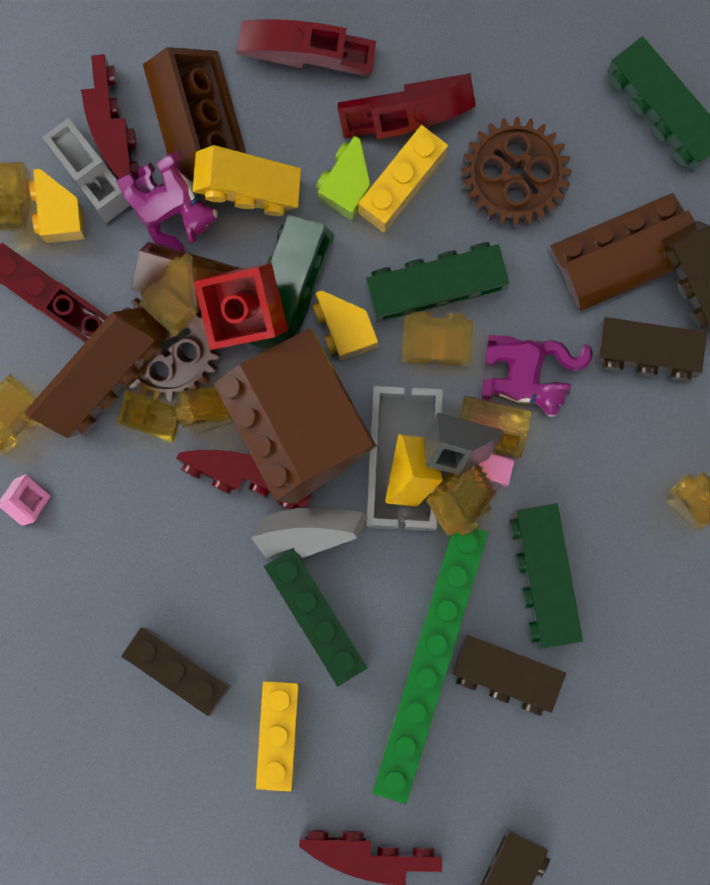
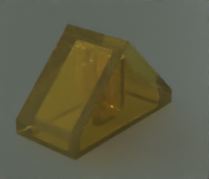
[116,390,182,442]

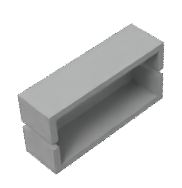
[366,386,443,531]

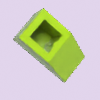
[316,136,370,221]

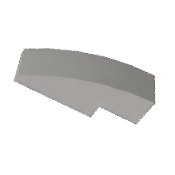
[42,118,131,223]
[251,507,367,559]

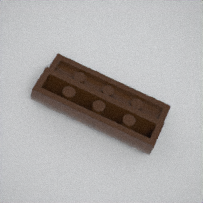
[550,193,695,311]

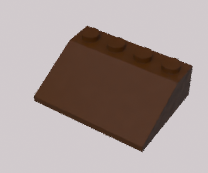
[214,329,377,504]

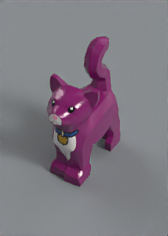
[116,150,218,252]
[482,335,593,417]

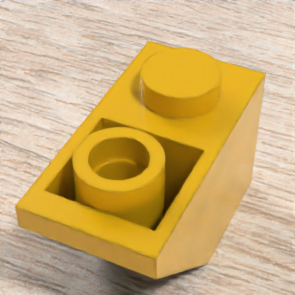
[29,169,86,243]
[312,291,378,362]

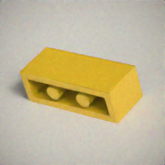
[358,125,448,234]
[192,145,301,216]
[256,681,300,792]

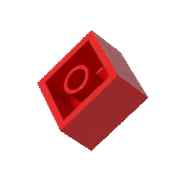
[194,262,288,350]

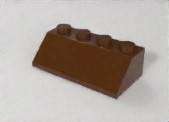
[143,47,247,181]
[24,308,167,438]

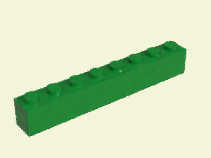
[372,521,489,804]

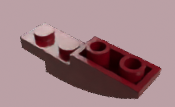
[236,19,376,77]
[81,54,139,180]
[337,73,476,140]
[0,242,108,343]
[176,450,313,510]
[299,830,442,885]

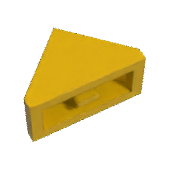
[385,434,443,507]

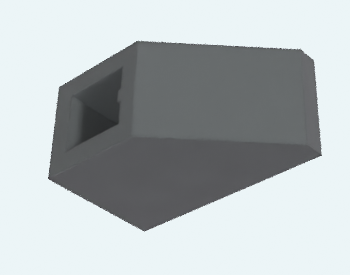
[424,413,503,475]

